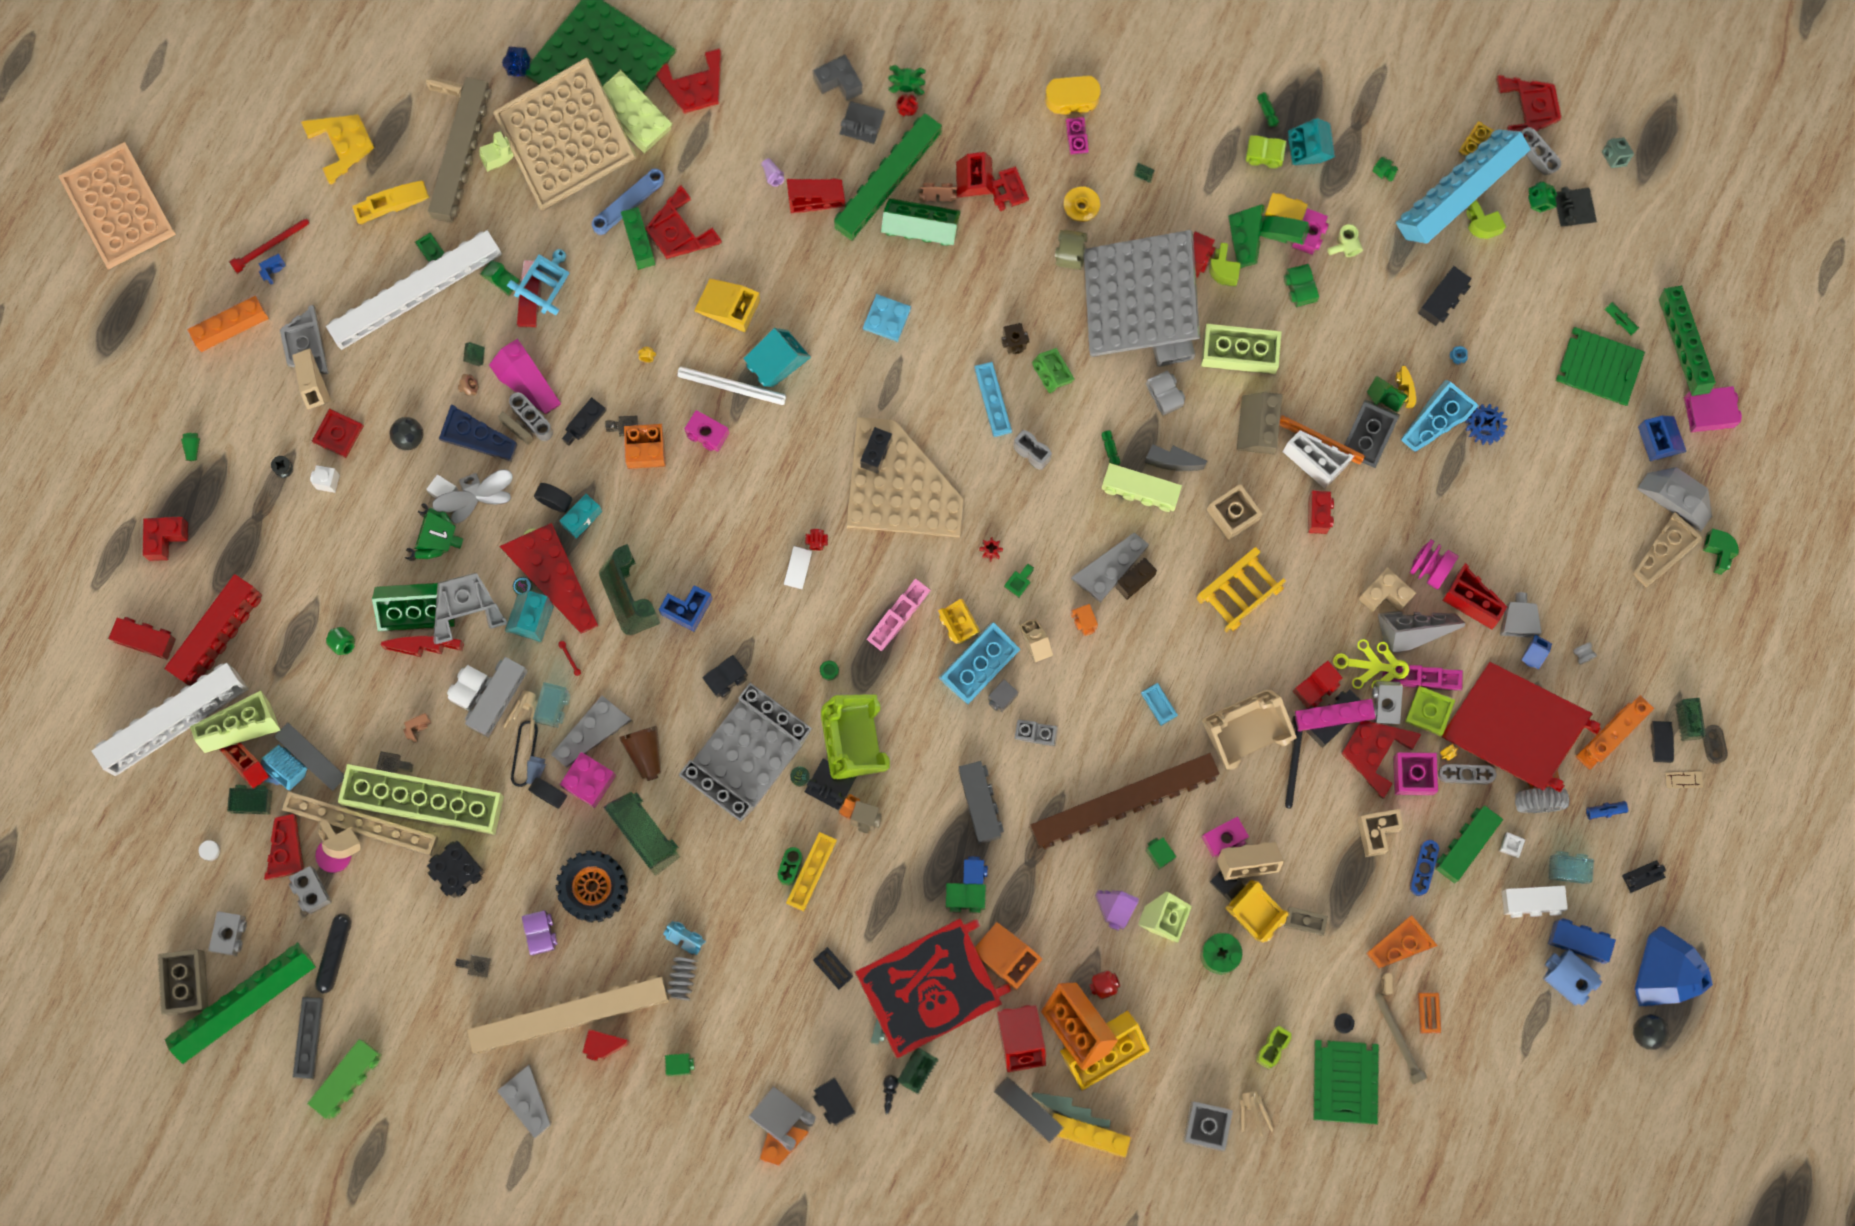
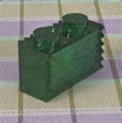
[1675,698,1706,741]
[227,785,272,815]
[898,1047,938,1094]

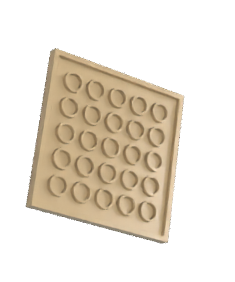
[493,58,637,210]

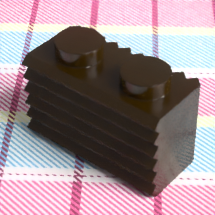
[1116,558,1157,600]

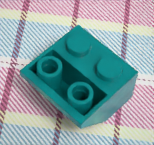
[1288,118,1335,166]

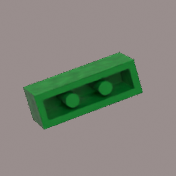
[621,207,656,270]

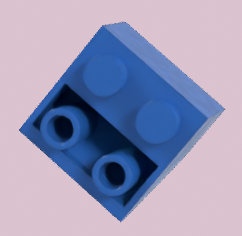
[1638,415,1686,462]

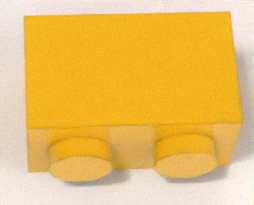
[1265,193,1308,220]

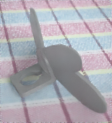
[432,469,513,524]

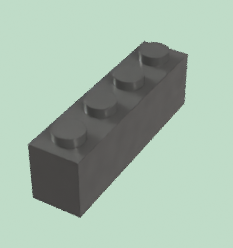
[958,761,1004,844]

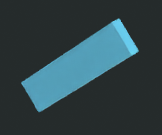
[974,362,1012,437]

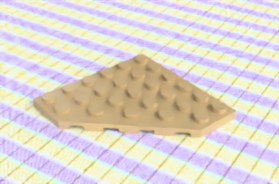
[847,417,963,537]

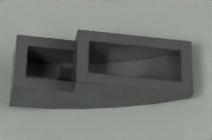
[1145,444,1207,471]

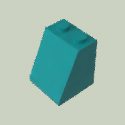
[743,328,811,387]
[505,591,554,643]

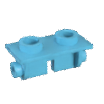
[663,921,706,955]

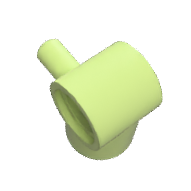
[1327,224,1363,257]

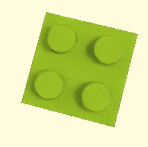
[1405,686,1455,736]

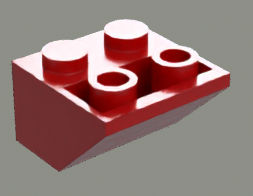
[956,152,993,198]

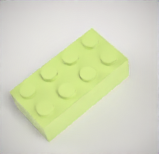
[602,70,672,154]
[1201,324,1282,374]

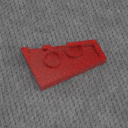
[264,814,304,880]

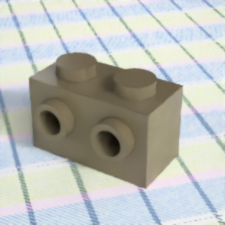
[851,801,882,833]

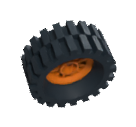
[556,850,628,923]

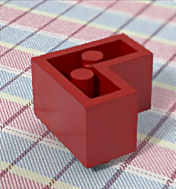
[1193,231,1216,278]
[143,517,188,561]
[1293,661,1343,709]

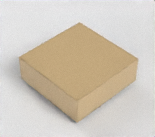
[1381,973,1393,995]

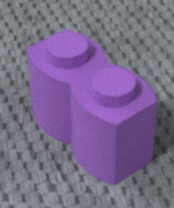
[522,910,558,956]

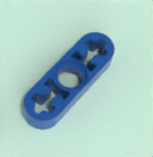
[1410,840,1439,896]

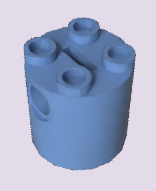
[1543,949,1602,1006]

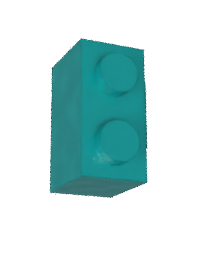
[560,494,602,539]

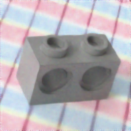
[289,866,332,914]

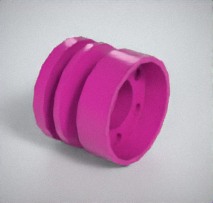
[1409,539,1459,590]

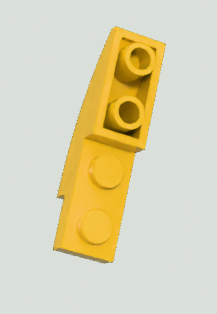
[352,180,430,224]

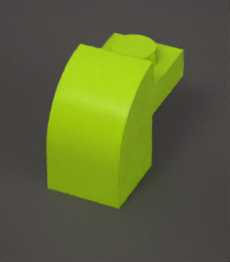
[1466,200,1506,239]
[1209,242,1241,287]

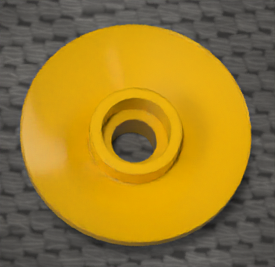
[1063,186,1100,222]

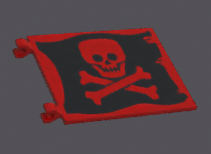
[854,918,1012,1059]

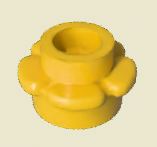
[638,347,656,363]
[1440,744,1458,761]

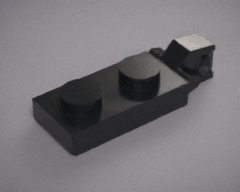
[562,397,607,446]

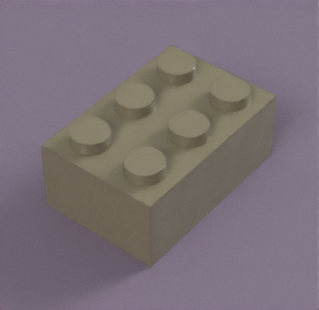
[158,949,208,1016]

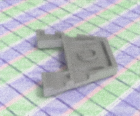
[433,573,507,644]

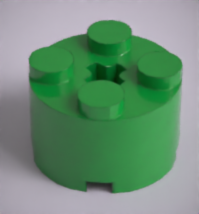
[1200,933,1243,975]

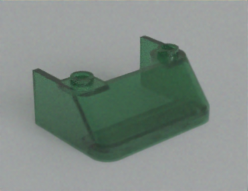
[603,791,680,876]

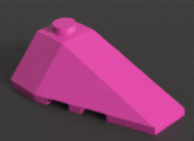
[489,338,561,415]

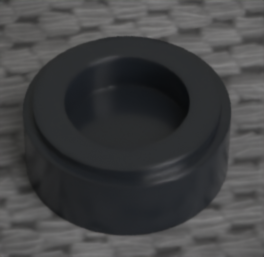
[1334,1013,1355,1034]

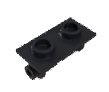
[1622,860,1666,893]

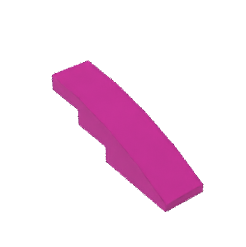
[1382,665,1463,691]

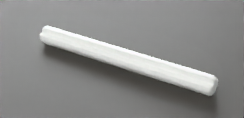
[677,366,786,405]

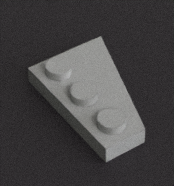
[498,1065,551,1138]

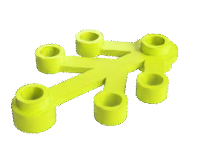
[1333,639,1409,689]

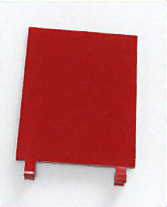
[1441,662,1601,792]

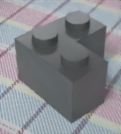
[813,54,863,101]

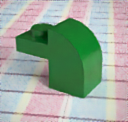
[1703,528,1739,575]

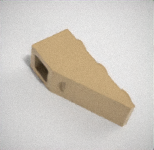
[292,348,332,410]

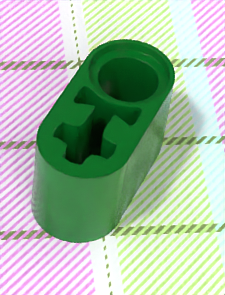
[777,847,803,886]

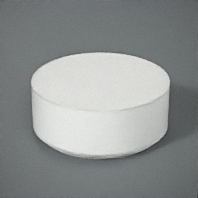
[199,840,220,861]

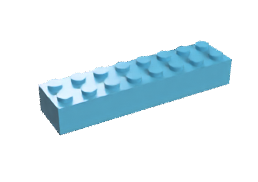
[1396,129,1531,244]

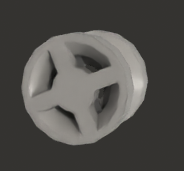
[1573,642,1597,664]

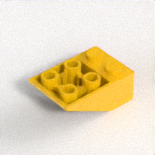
[694,278,761,332]

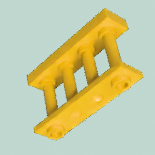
[1196,547,1286,633]

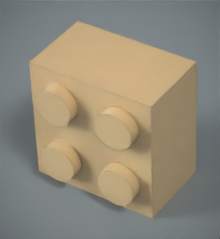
[1207,484,1263,540]

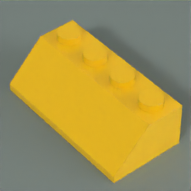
[1060,1011,1150,1091]

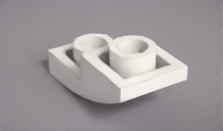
[784,546,812,589]

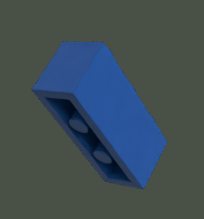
[1548,918,1616,964]

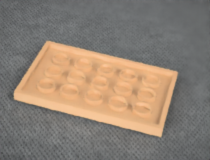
[58,142,176,269]

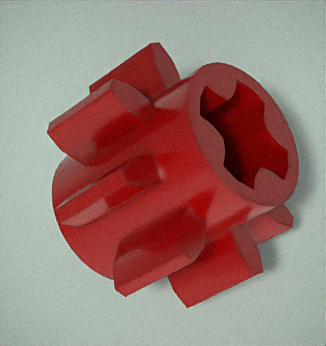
[896,93,919,117]
[805,529,828,551]
[979,537,1003,562]

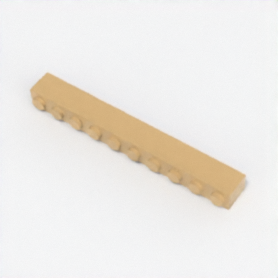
[467,975,669,1054]

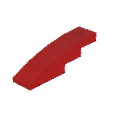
[517,260,542,327]
[380,636,464,657]

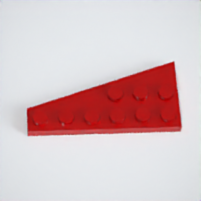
[499,523,598,634]

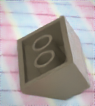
[1237,392,1282,455]

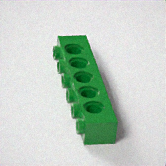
[1659,285,1716,396]

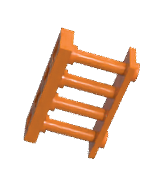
[1575,695,1655,770]

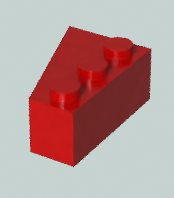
[786,178,845,214]
[1442,562,1507,630]

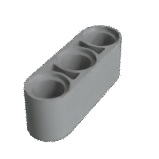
[1520,127,1561,175]
[509,393,553,441]

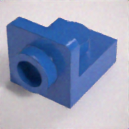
[259,253,286,285]

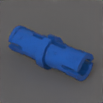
[1586,801,1628,820]

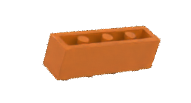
[187,295,269,352]

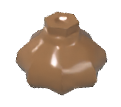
[458,374,479,396]

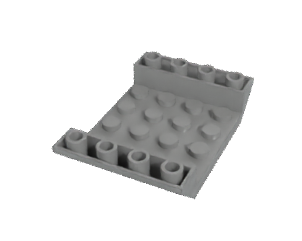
[679,683,812,822]

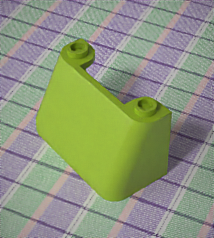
[821,694,890,779]

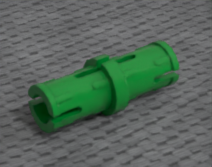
[1604,302,1640,336]

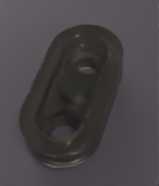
[1702,725,1728,764]

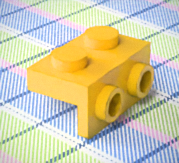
[938,599,981,643]

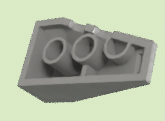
[1378,611,1465,653]

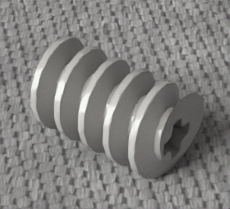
[666,957,698,1001]

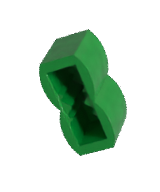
[1283,264,1319,307]
[946,883,986,913]

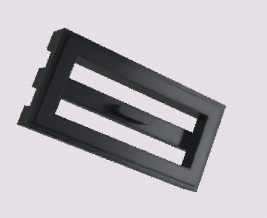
[813,947,853,990]

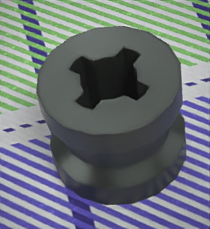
[271,456,293,478]

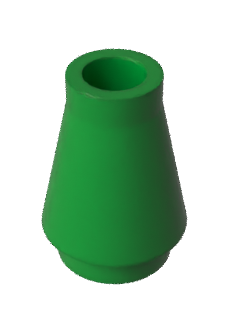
[181,433,200,461]

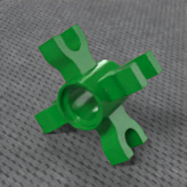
[888,65,926,96]

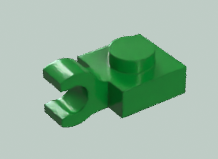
[1004,564,1034,598]

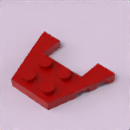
[656,48,721,114]
[1496,75,1562,138]
[645,185,722,259]
[1342,721,1422,799]

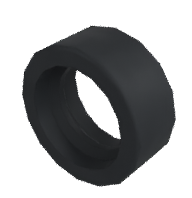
[534,483,573,513]
[528,777,567,809]

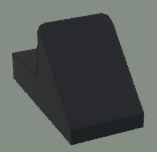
[1210,870,1245,902]

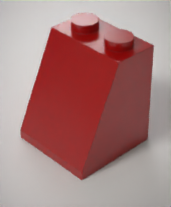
[997,1005,1046,1073]

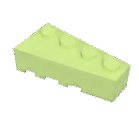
[190,691,281,753]

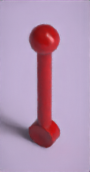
[558,641,581,676]

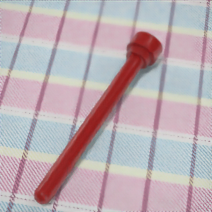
[228,218,309,274]

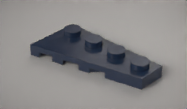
[439,404,518,462]

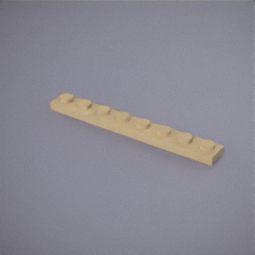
[282,791,438,856]

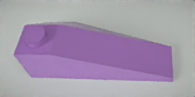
[1095,890,1139,931]

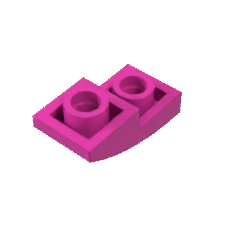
[1065,117,1089,155]

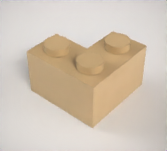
[1358,568,1416,612]
[1357,809,1404,857]

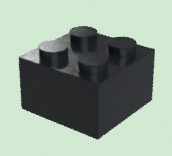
[813,1077,856,1126]

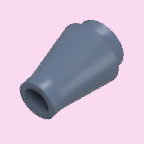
[526,756,546,784]

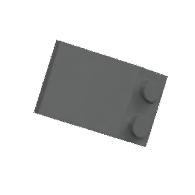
[1344,400,1400,468]

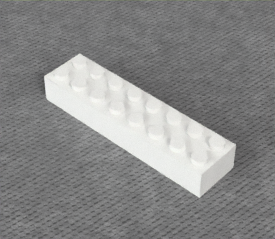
[91,663,249,776]

